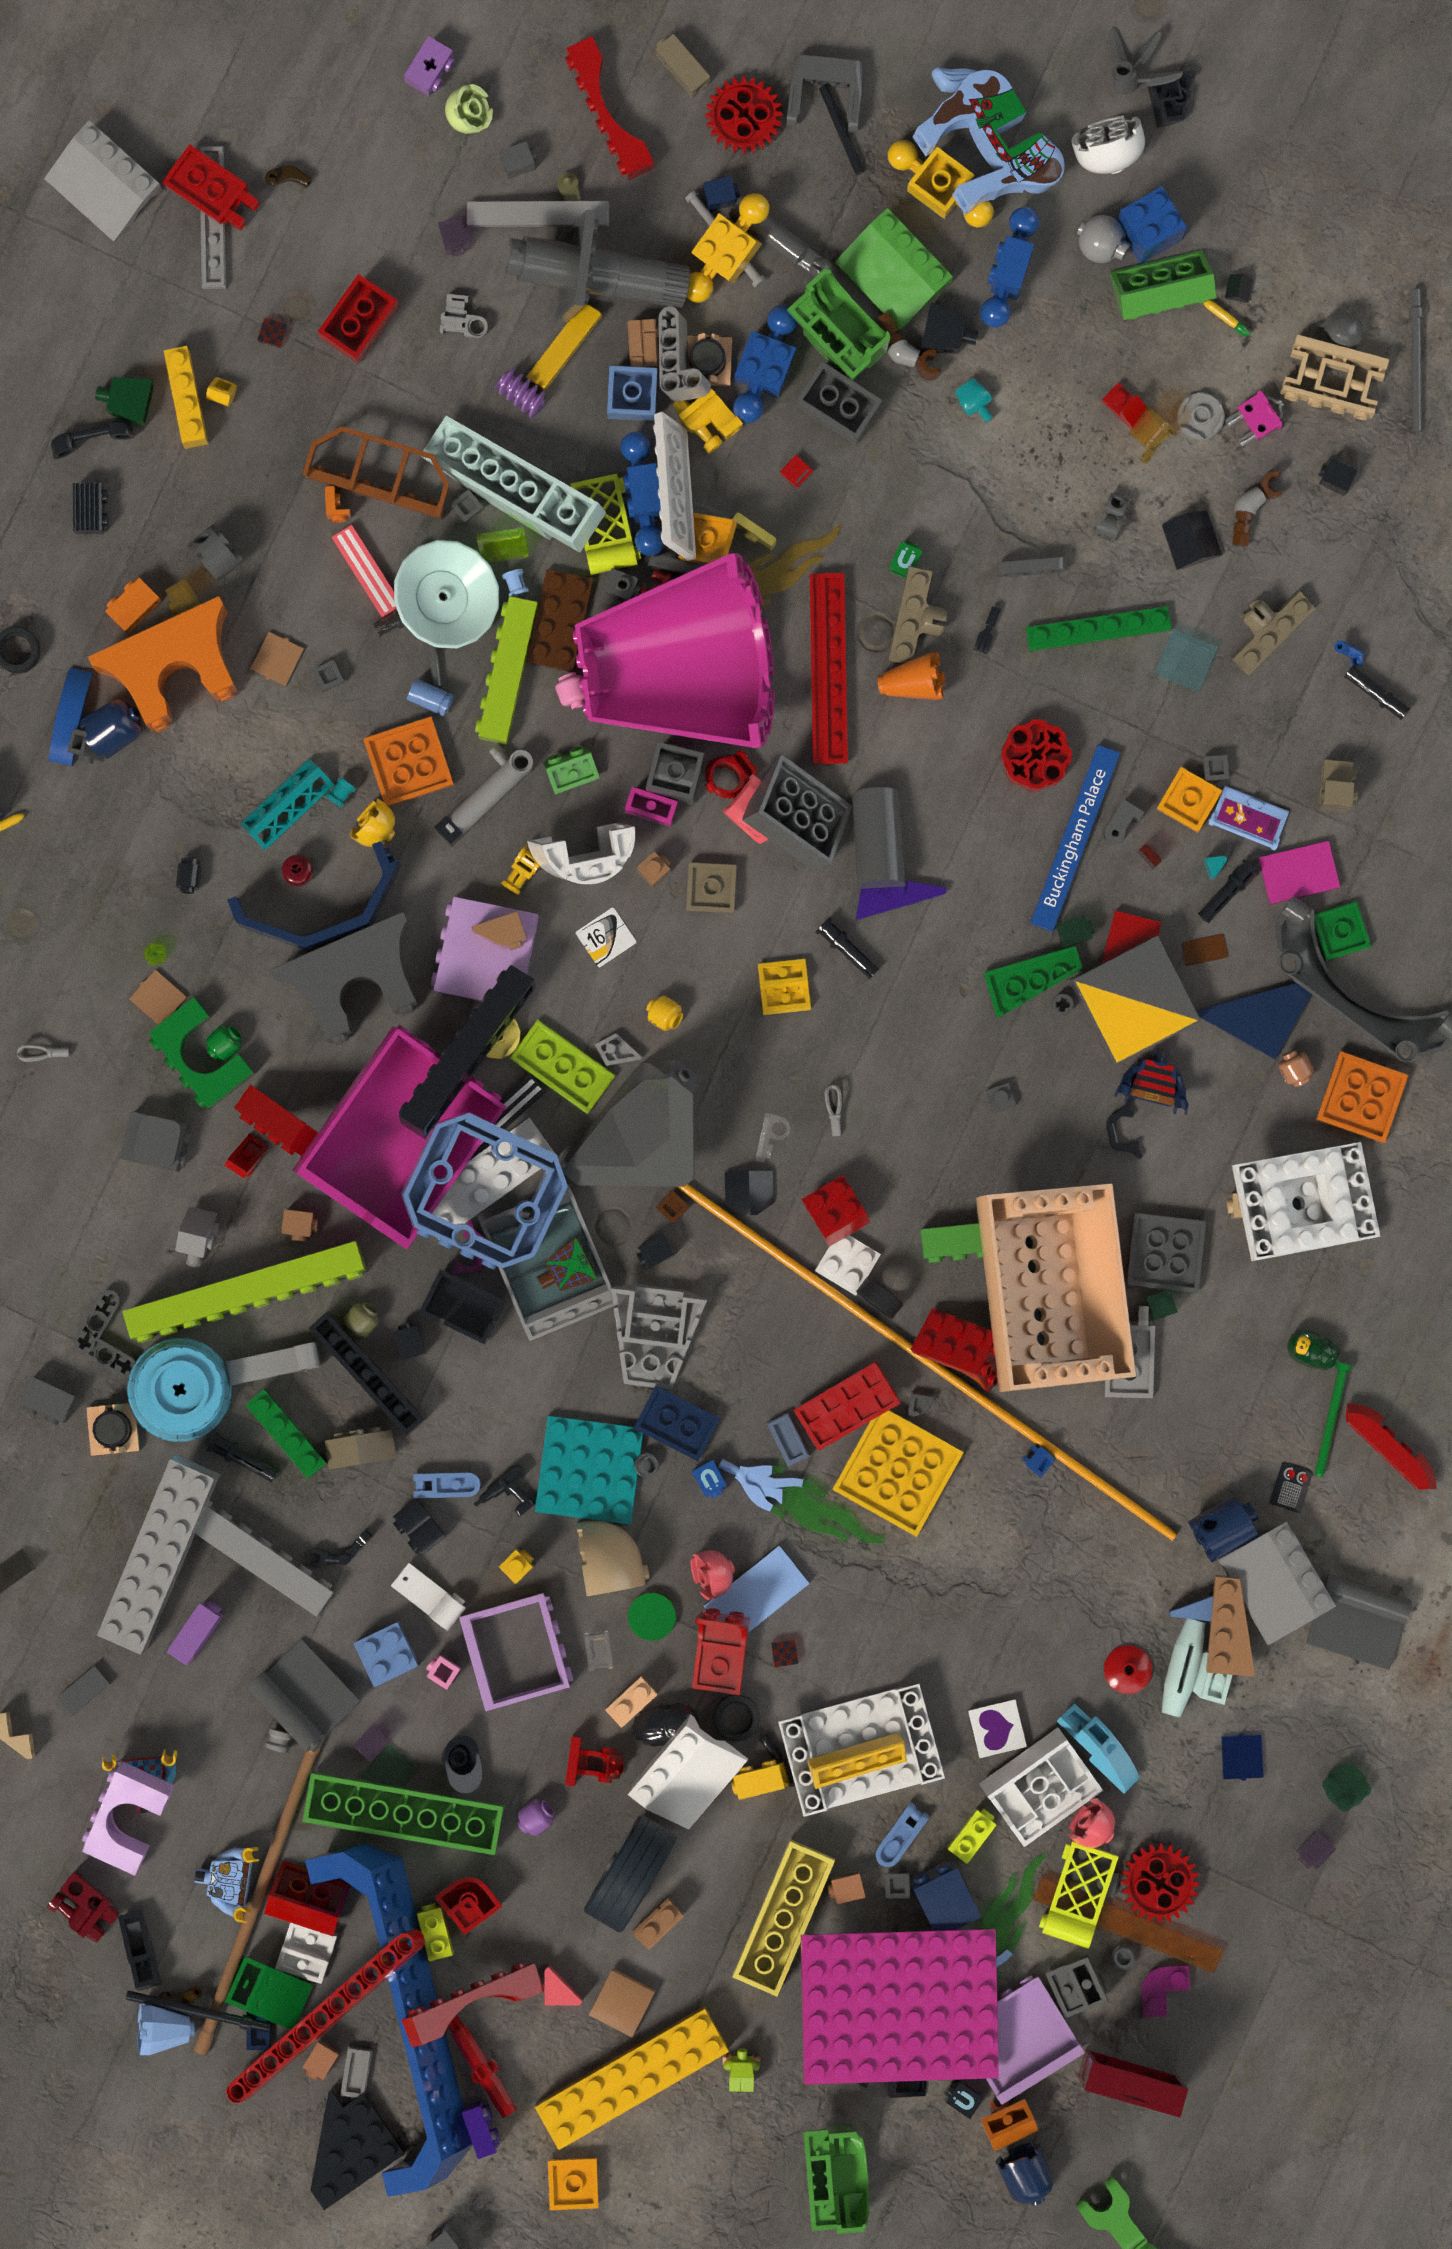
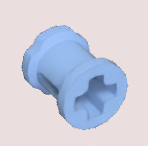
[502,569,529,598]

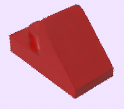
[1101,383,1153,433]
[224,1133,269,1178]

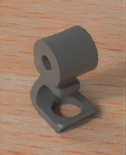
[1094,493,1129,542]

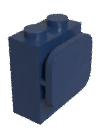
[909,1860,981,1930]

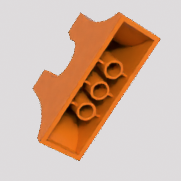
[88,596,238,732]

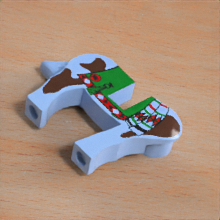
[913,67,1065,215]

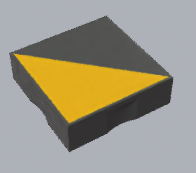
[1068,935,1201,1066]

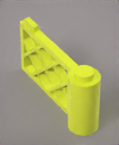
[571,474,641,575]
[1039,1840,1119,1949]

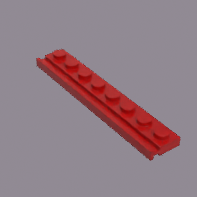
[809,573,848,765]

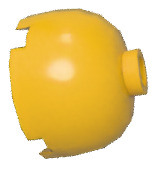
[349,798,395,847]

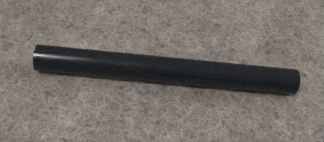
[819,85,864,176]

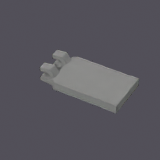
[1104,1305,1155,1398]

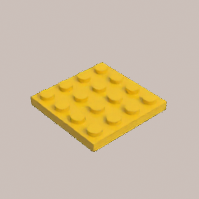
[832,1410,964,1537]

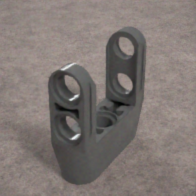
[786,55,863,133]
[647,502,733,576]

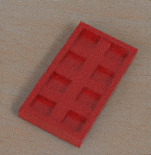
[793,1361,902,1451]

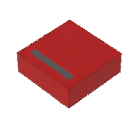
[780,455,813,489]

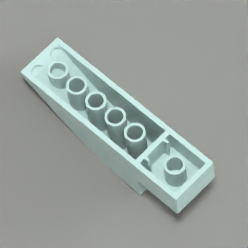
[421,416,606,552]

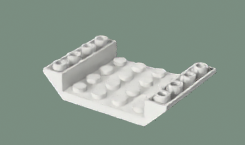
[778,1684,945,1817]

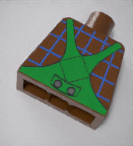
[537,1238,598,1291]

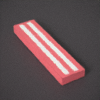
[332,525,397,619]

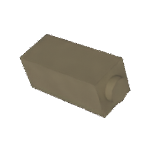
[655,34,711,98]

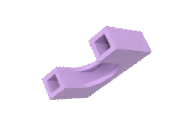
[82,1762,175,1876]

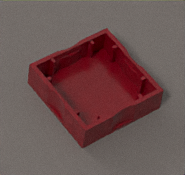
[1077,2049,1188,2118]

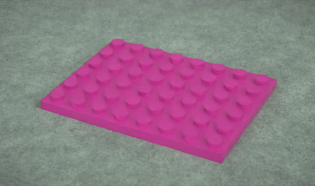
[801,1929,999,2085]

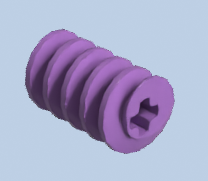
[494,367,547,419]

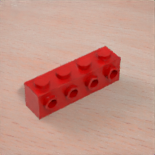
[234,1084,318,1156]

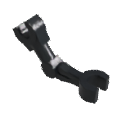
[310,1530,373,1568]

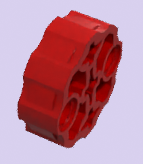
[1000,719,1072,792]

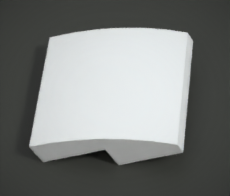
[275,1923,338,1984]

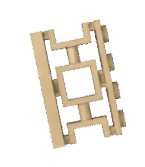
[1280,334,1389,420]

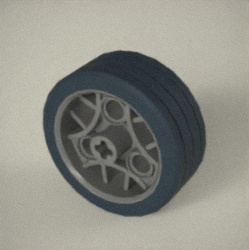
[584,1815,677,1933]

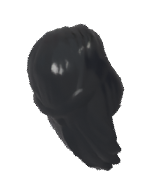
[632,1703,700,1747]

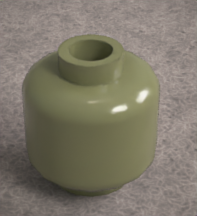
[343,1302,379,1338]

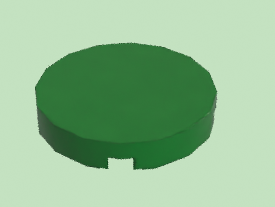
[628,1592,676,1641]

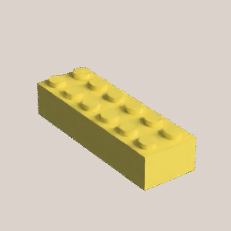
[732,1839,835,1997]

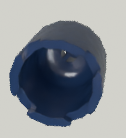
[80,700,142,759]
[995,2142,1054,2206]

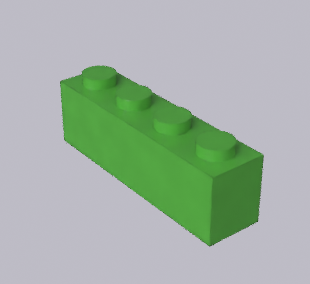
[920,1223,983,1263]

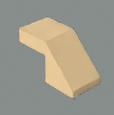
[0,1712,35,1759]

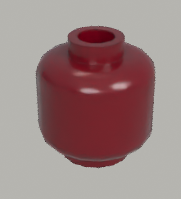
[281,854,314,887]

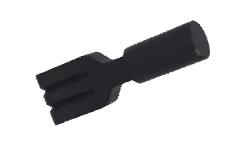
[973,606,1001,655]

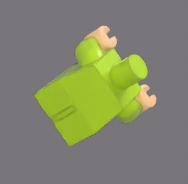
[722,2048,761,2092]

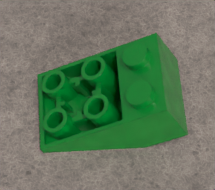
[225,1956,313,2030]

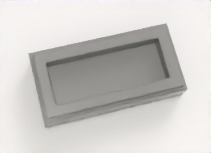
[340,2046,373,2098]

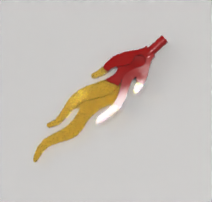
[748,525,840,609]

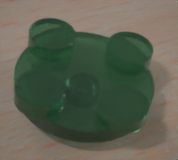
[1322,1762,1371,1812]

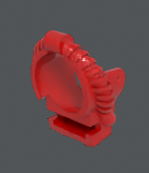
[704,750,758,799]

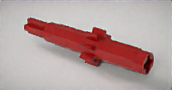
[448,2014,517,2119]

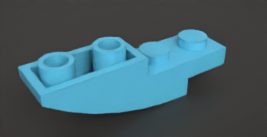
[1057,1703,1140,1793]

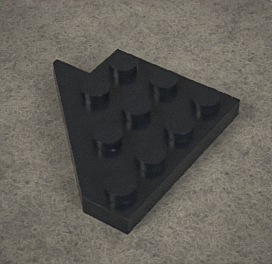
[310,2089,405,2210]

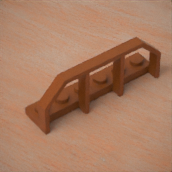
[302,426,450,520]

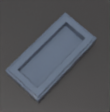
[767,1413,809,1467]

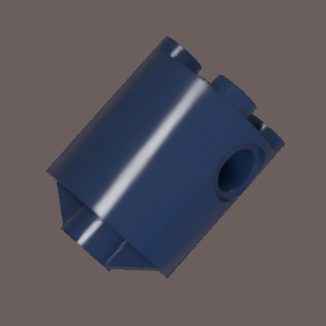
[1188,1495,1259,1563]

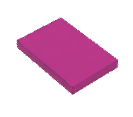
[1258,841,1340,905]

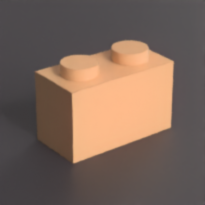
[605,1675,658,1728]

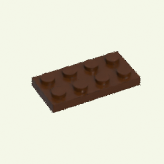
[526,569,594,673]

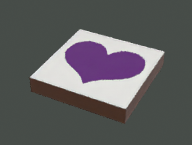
[968,1699,1027,1758]

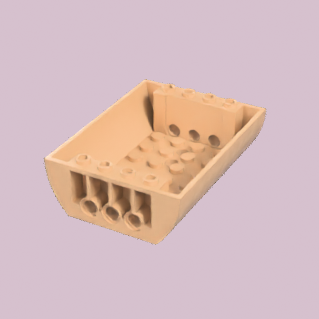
[976,1184,1136,1392]

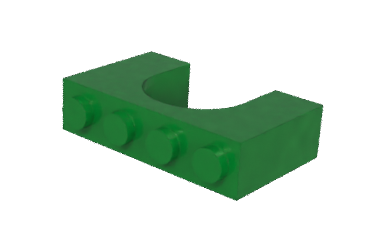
[149,997,255,1110]

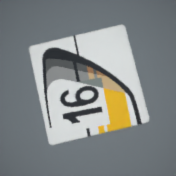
[576,907,636,967]

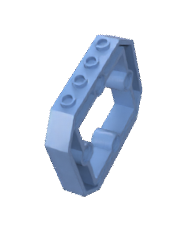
[401,1112,568,1270]

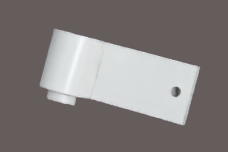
[391,1562,466,1631]

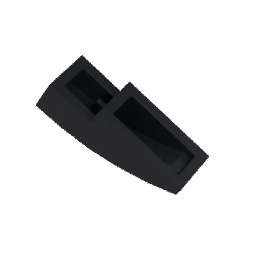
[118,1910,162,1991]

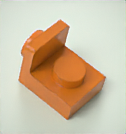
[325,486,351,523]

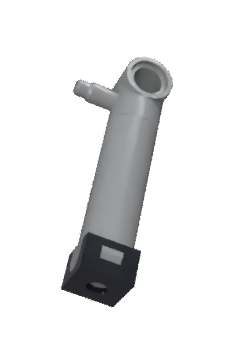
[434,747,534,847]

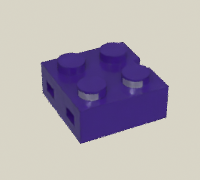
[462,2099,501,2159]

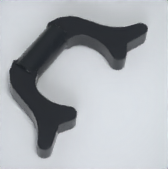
[1106,1100,1142,1159]

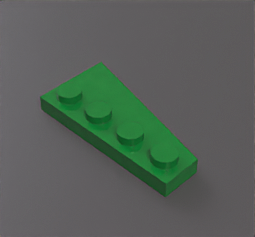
[983,946,1083,1019]

